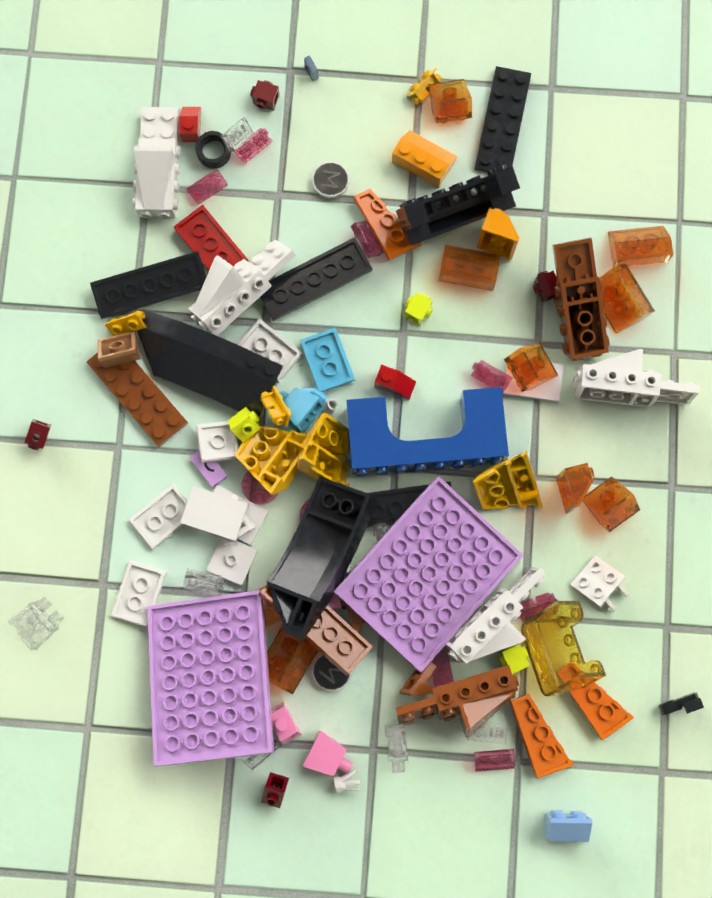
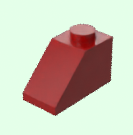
[179,107,201,142]
[374,364,416,400]

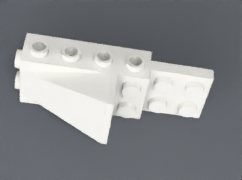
[132,107,181,218]
[188,240,296,336]
[573,349,700,408]
[445,567,546,664]

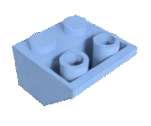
[545,810,592,842]

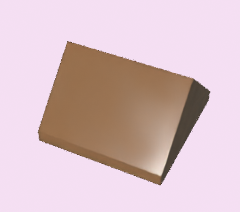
[98,331,141,368]

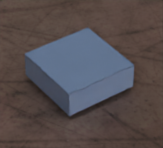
[304,55,319,81]

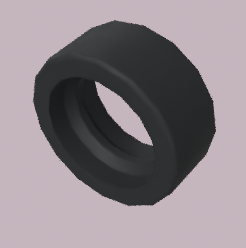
[195,131,231,169]

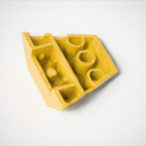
[297,413,349,486]
[234,426,310,495]
[473,451,543,510]

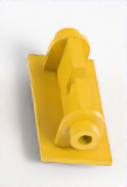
[406,68,442,104]
[104,310,146,336]
[261,386,291,427]

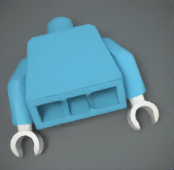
[280,387,338,433]

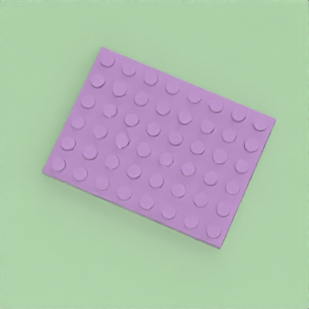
[334,476,523,672]
[147,590,274,767]

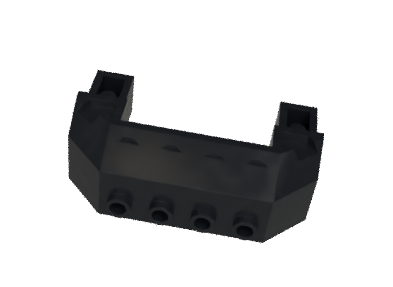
[396,164,520,246]

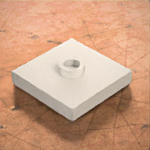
[196,422,239,463]
[207,538,258,586]

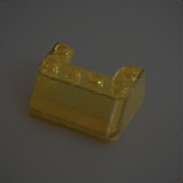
[521,601,606,696]

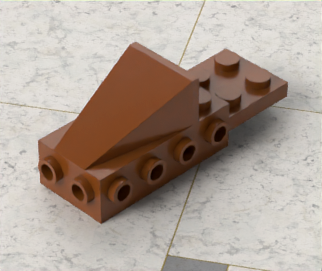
[552,238,610,361]
[396,665,519,738]

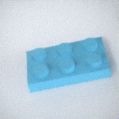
[300,327,355,392]

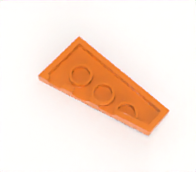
[353,189,422,261]
[556,662,635,740]
[509,694,574,778]

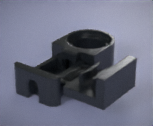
[658,692,704,715]

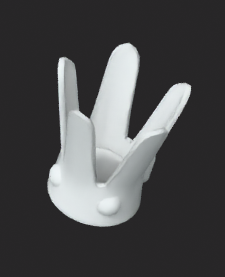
[330,770,361,793]

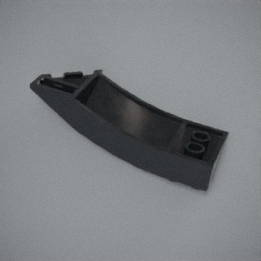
[137,309,283,417]
[266,476,377,640]

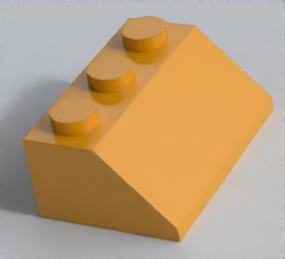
[392,130,458,187]
[477,208,519,260]

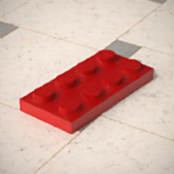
[173,205,249,271]

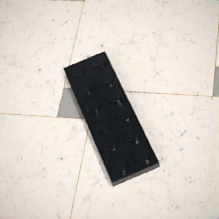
[474,66,531,172]
[260,237,373,321]
[90,251,206,319]

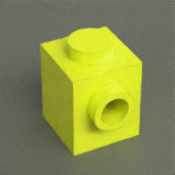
[404,293,433,325]
[228,407,261,442]
[499,644,530,674]

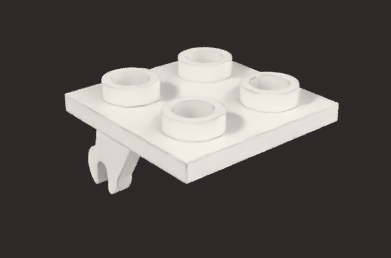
[571,556,629,612]

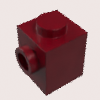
[250,80,280,110]
[533,270,557,303]
[24,419,51,450]
[261,772,289,808]

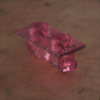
[233,128,273,163]
[471,360,513,394]
[519,592,558,622]

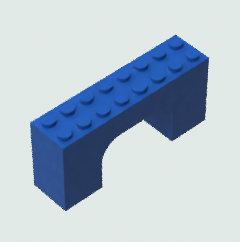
[346,387,509,477]

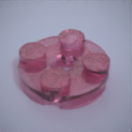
[241,471,279,505]

